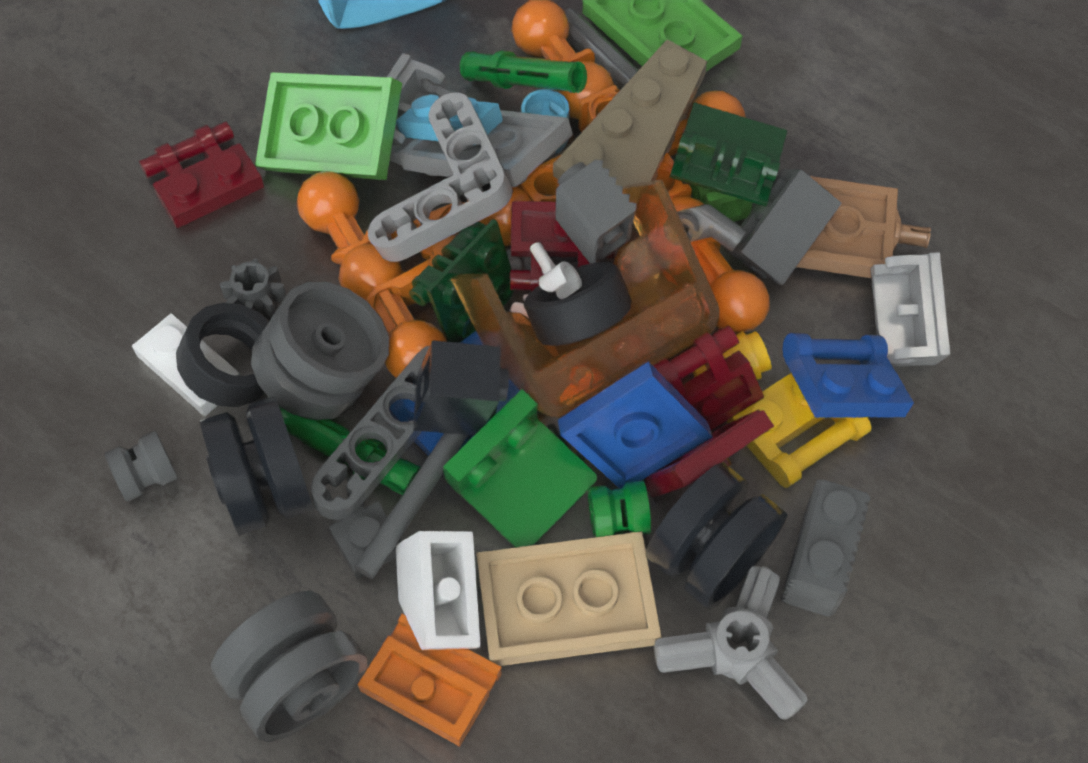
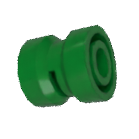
[588,480,651,537]

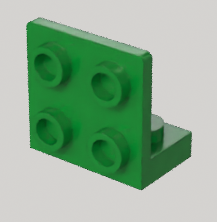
[443,389,597,548]

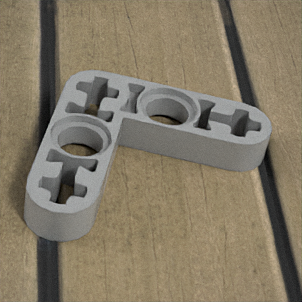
[368,92,513,262]

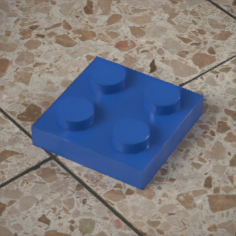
[557,361,713,489]

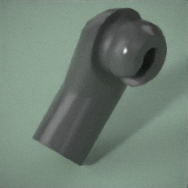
[669,205,747,252]

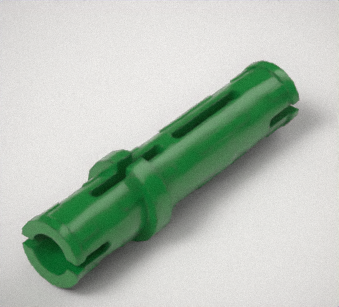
[460,50,587,93]
[279,406,421,496]

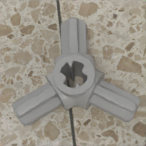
[654,566,807,720]

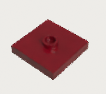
[644,409,774,498]

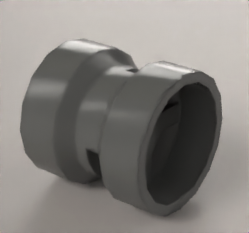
[104,430,178,502]

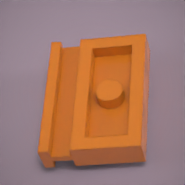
[358,614,502,747]

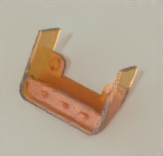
[451,180,719,418]

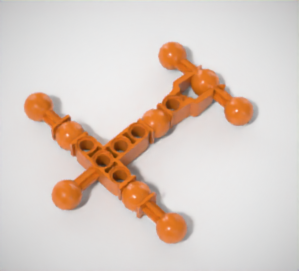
[297,0,770,384]

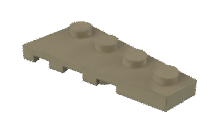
[553,40,707,224]

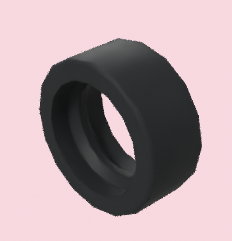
[524,262,632,346]
[176,302,270,407]

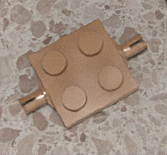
[796,176,931,278]

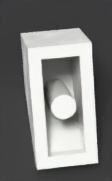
[396,531,480,650]

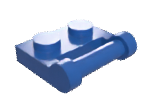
[782,333,914,418]

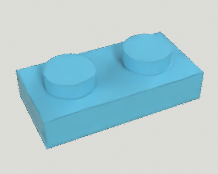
[396,95,503,145]

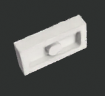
[132,313,241,417]

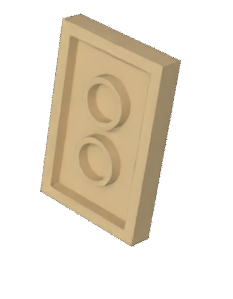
[476,531,662,666]

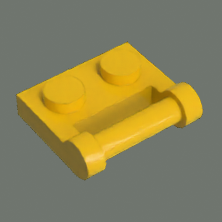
[727,373,872,488]

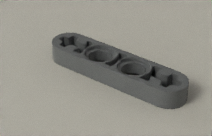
[311,346,429,520]

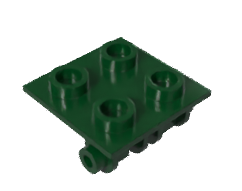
[669,102,788,206]
[409,219,515,343]

